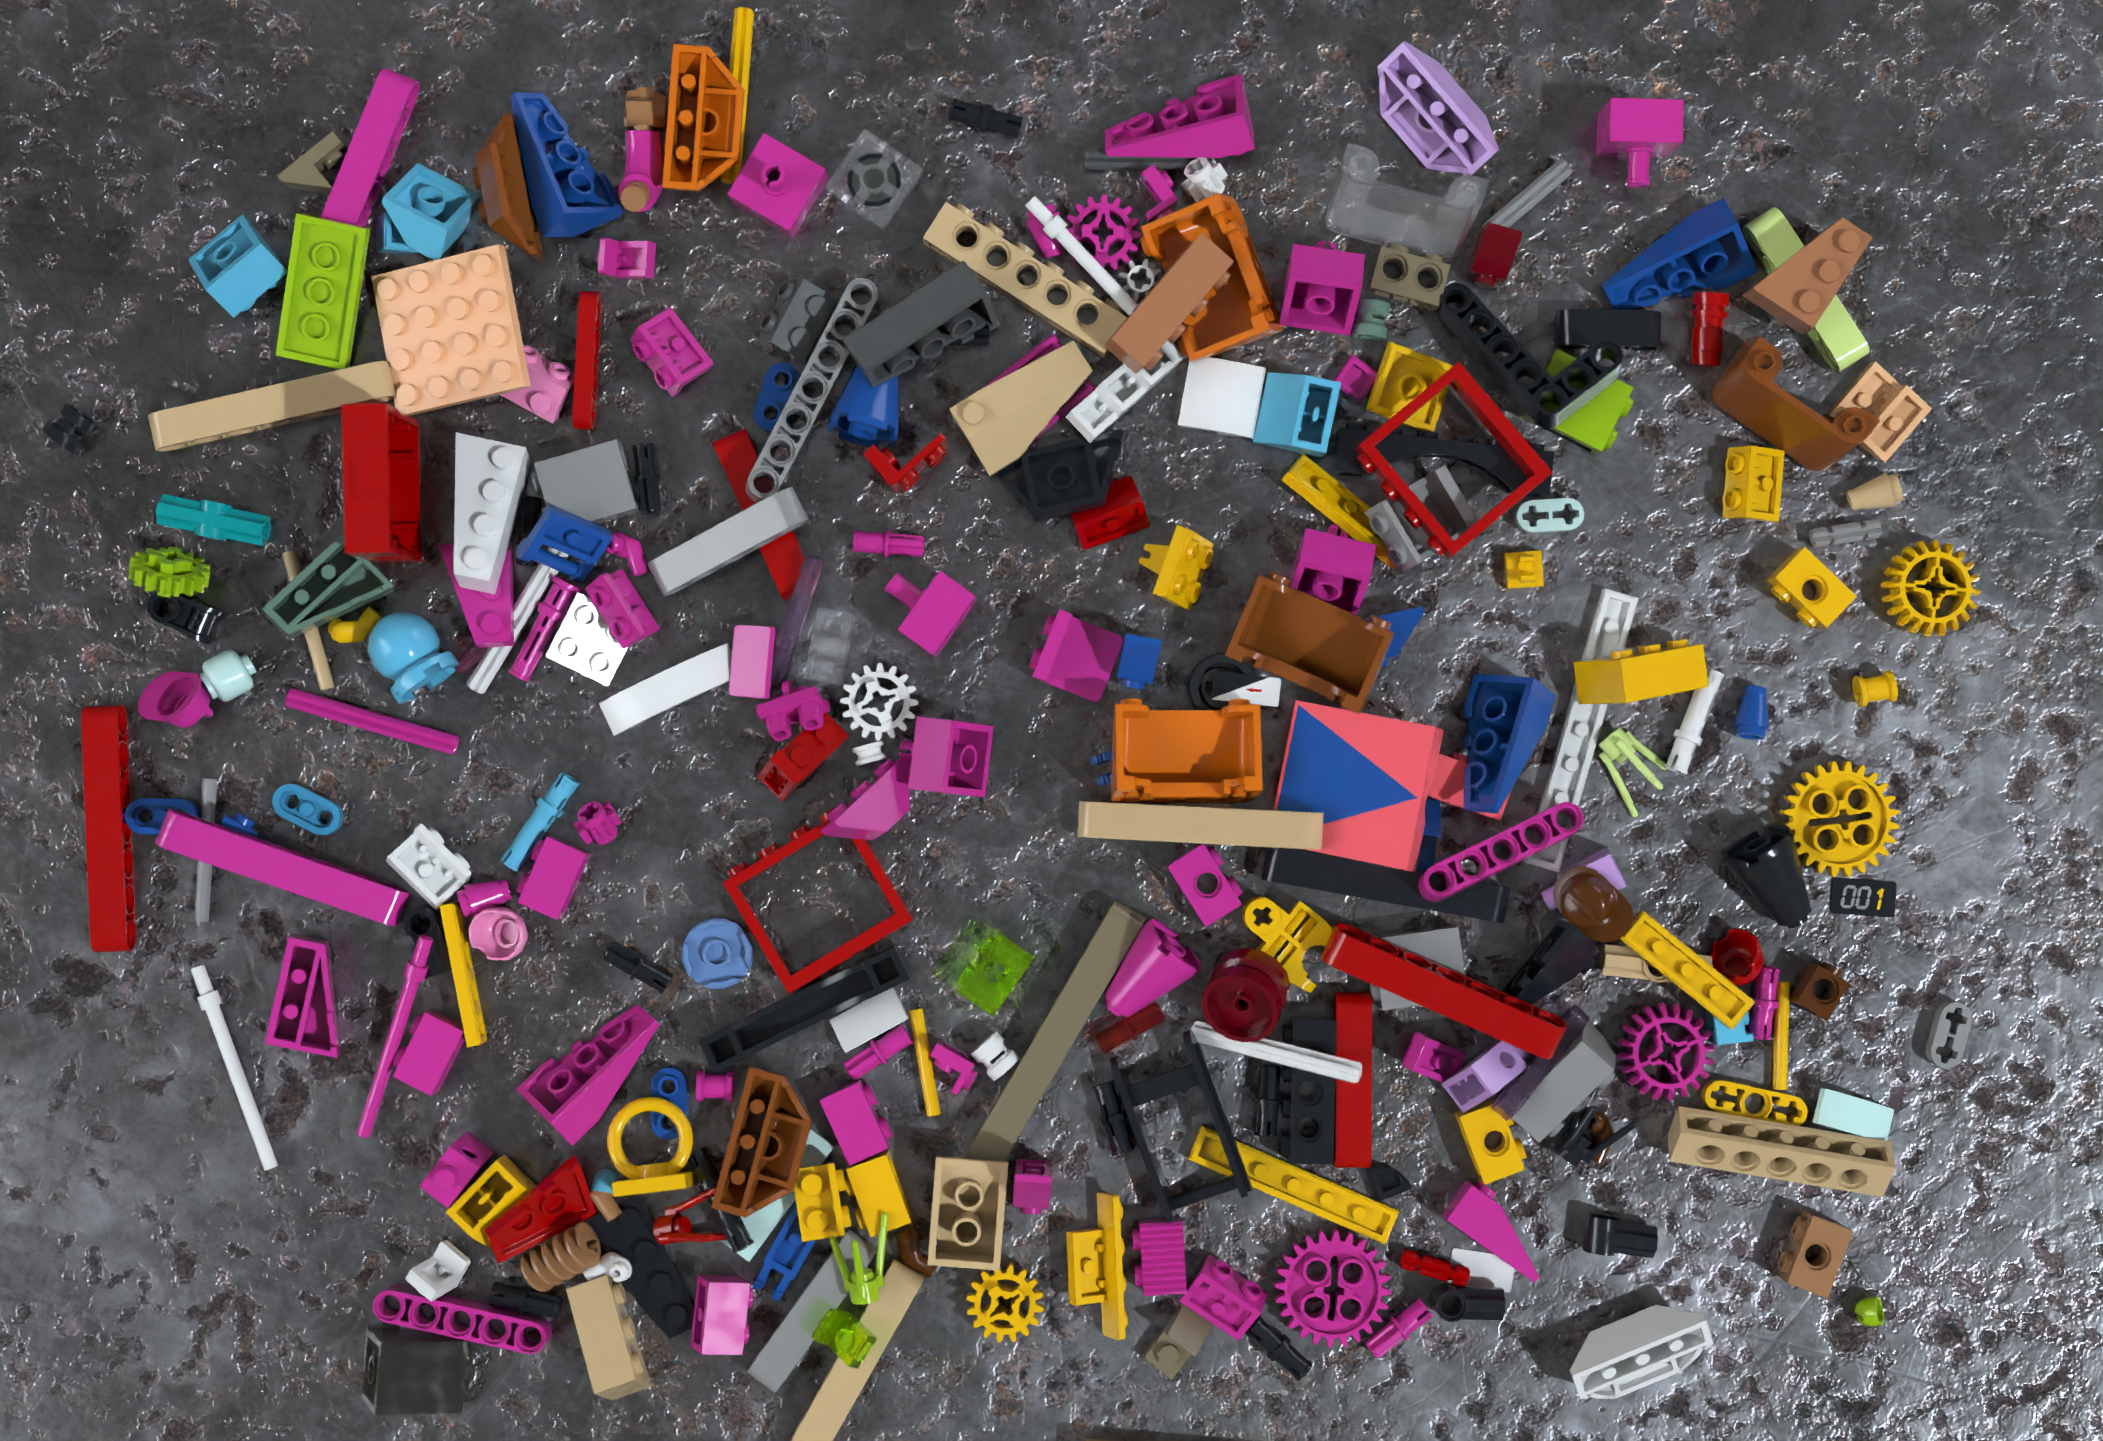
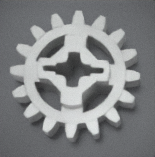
[840,663,919,741]

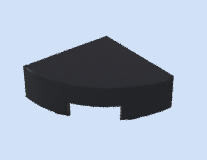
[1365,1164,1412,1201]

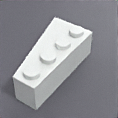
[454,432,531,594]

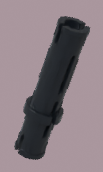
[688,1147,755,1254]

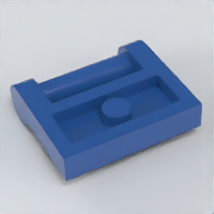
[516,504,613,583]

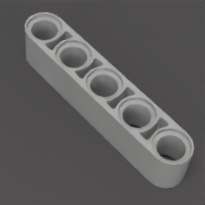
[647,487,809,597]
[746,1229,877,1393]

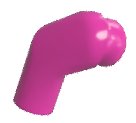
[605,532,649,577]

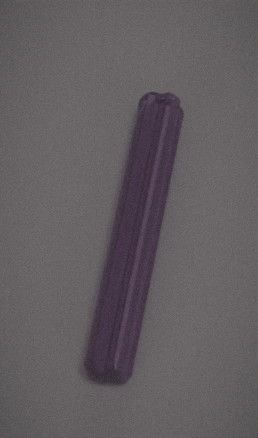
[771,554,824,689]

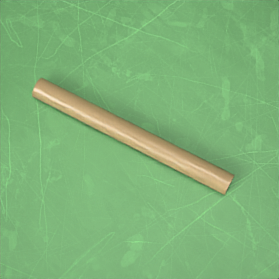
[282,550,335,691]

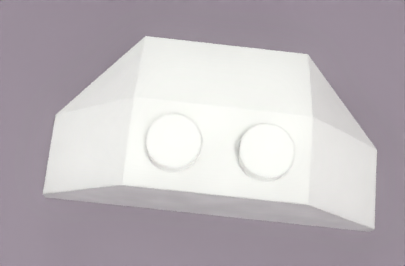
[1569,1305,1713,1399]

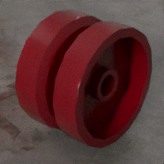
[1201,948,1291,1042]

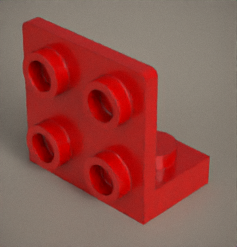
[863,433,948,494]

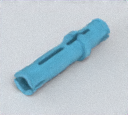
[500,771,580,872]

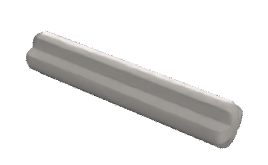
[1482,159,1572,228]

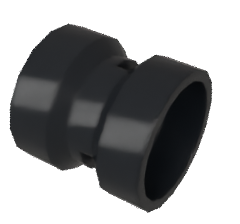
[45,403,96,453]

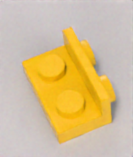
[1722,445,1785,522]
[794,1163,851,1242]

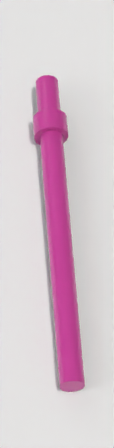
[356,935,434,1138]

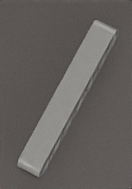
[746,278,878,503]

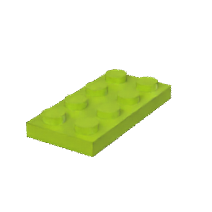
[275,213,371,369]

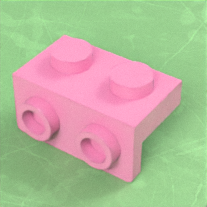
[500,345,575,424]

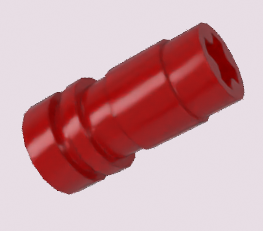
[1691,292,1730,367]

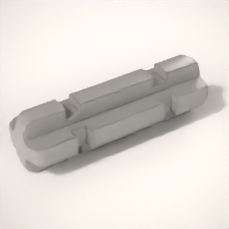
[1809,519,1882,548]

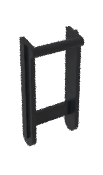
[1110,1030,1253,1223]

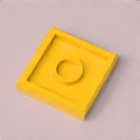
[1365,342,1453,432]

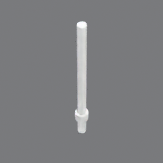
[1025,196,1183,363]
[190,965,278,1171]

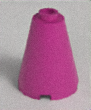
[1104,919,1202,1017]

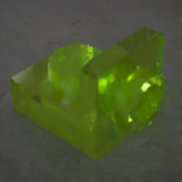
[811,1308,877,1369]

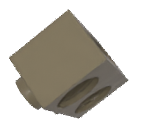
[1366,243,1451,312]

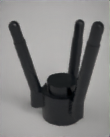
[1554,1087,1638,1167]

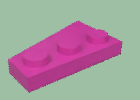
[438,541,514,648]

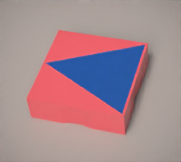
[1274,700,1444,872]

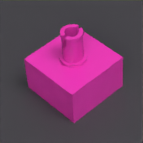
[1596,98,1684,188]
[727,133,829,238]
[1279,241,1365,335]
[1288,524,1376,615]
[884,571,977,657]
[898,716,994,797]

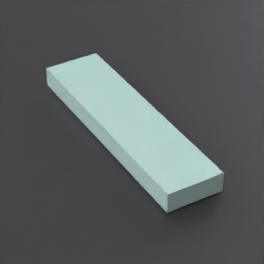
[721,1127,835,1262]

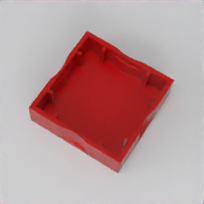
[342,403,422,564]

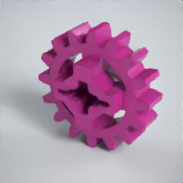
[1067,194,1141,273]

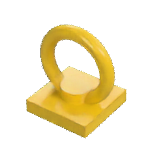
[607,1097,696,1197]

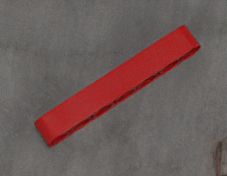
[81,704,136,953]
[1321,923,1568,1059]

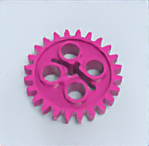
[1274,1228,1392,1348]

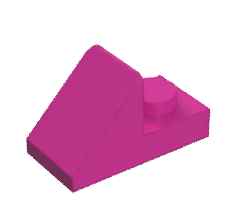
[1402,1032,1466,1083]

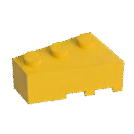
[1573,638,1709,704]

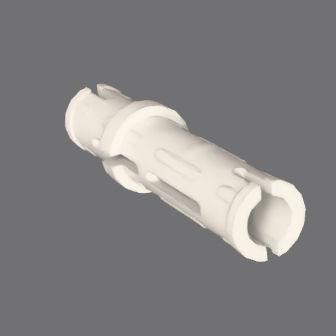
[1664,668,1724,775]

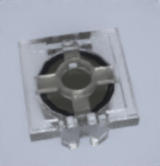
[824,129,924,231]

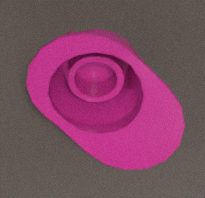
[138,671,213,728]

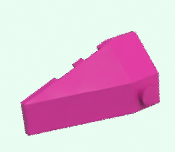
[516,1004,659,1146]

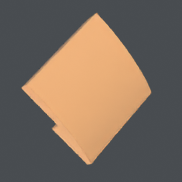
[1826,361,1932,463]

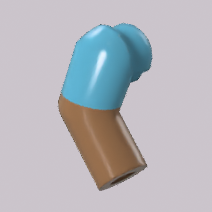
[590,1169,623,1223]

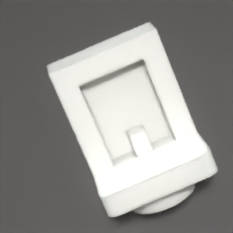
[405,1240,470,1302]

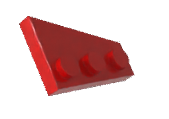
[484,1155,597,1264]

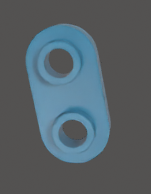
[272,784,344,835]

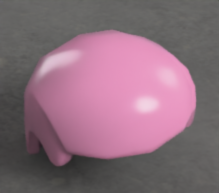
[468,907,528,961]

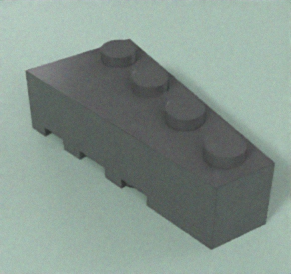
[843,260,1000,387]

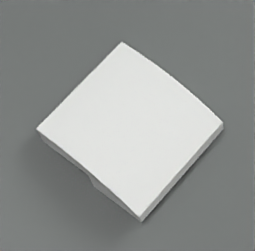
[1178,357,1266,439]

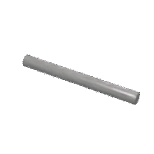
[194,778,218,922]

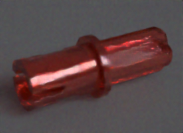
[1094,1003,1165,1054]

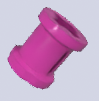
[696,1069,735,1103]

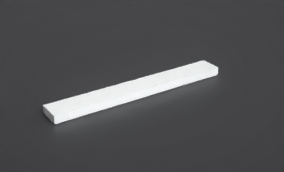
[1523,588,1639,872]

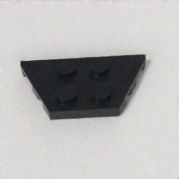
[995,429,1125,522]

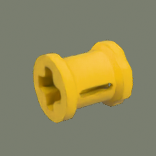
[1852,670,1898,708]

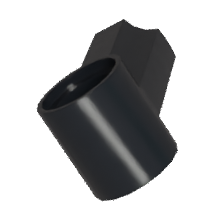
[403,904,452,978]
[1583,1214,1658,1258]
[1429,1283,1506,1322]

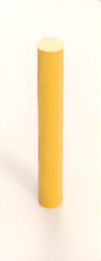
[1772,981,1790,1090]
[909,1008,941,1117]

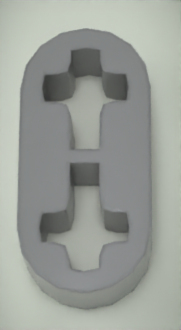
[1925,1001,1973,1069]

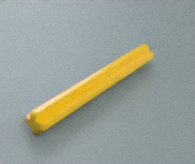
[720,7,754,185]

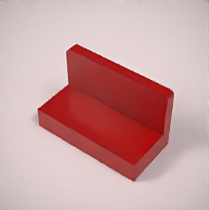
[1070,476,1150,550]

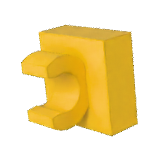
[1504,550,1544,589]

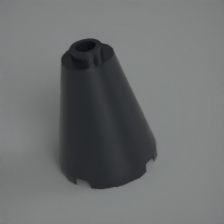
[1724,825,1811,928]

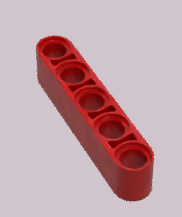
[713,428,817,602]
[1333,992,1372,1168]

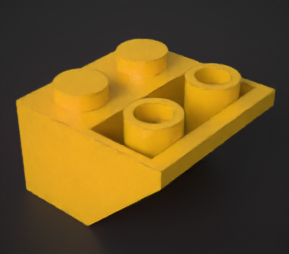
[445,1154,536,1249]

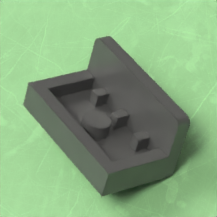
[758,275,838,362]

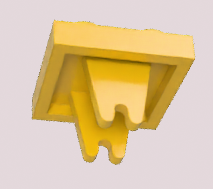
[1139,525,1214,611]

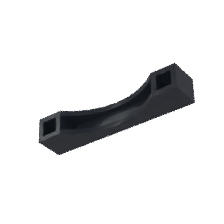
[1332,423,1554,498]
[698,944,912,1073]

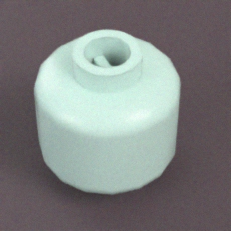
[199,649,257,702]

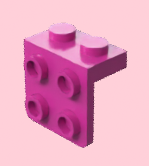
[1029,609,1123,702]

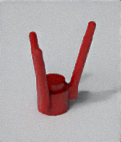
[653,1187,727,1245]

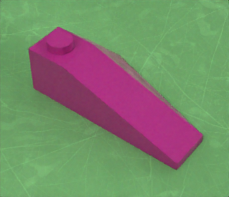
[1105,74,1255,158]

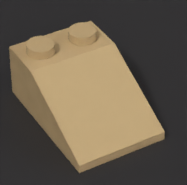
[927,1156,1008,1271]

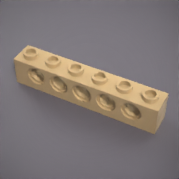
[923,202,1127,359]
[1667,1106,1896,1197]

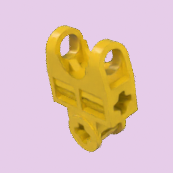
[1241,896,1333,993]

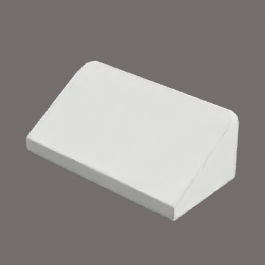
[829,988,909,1053]

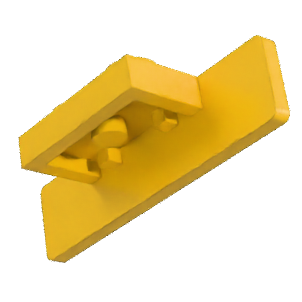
[1066,1192,1128,1340]

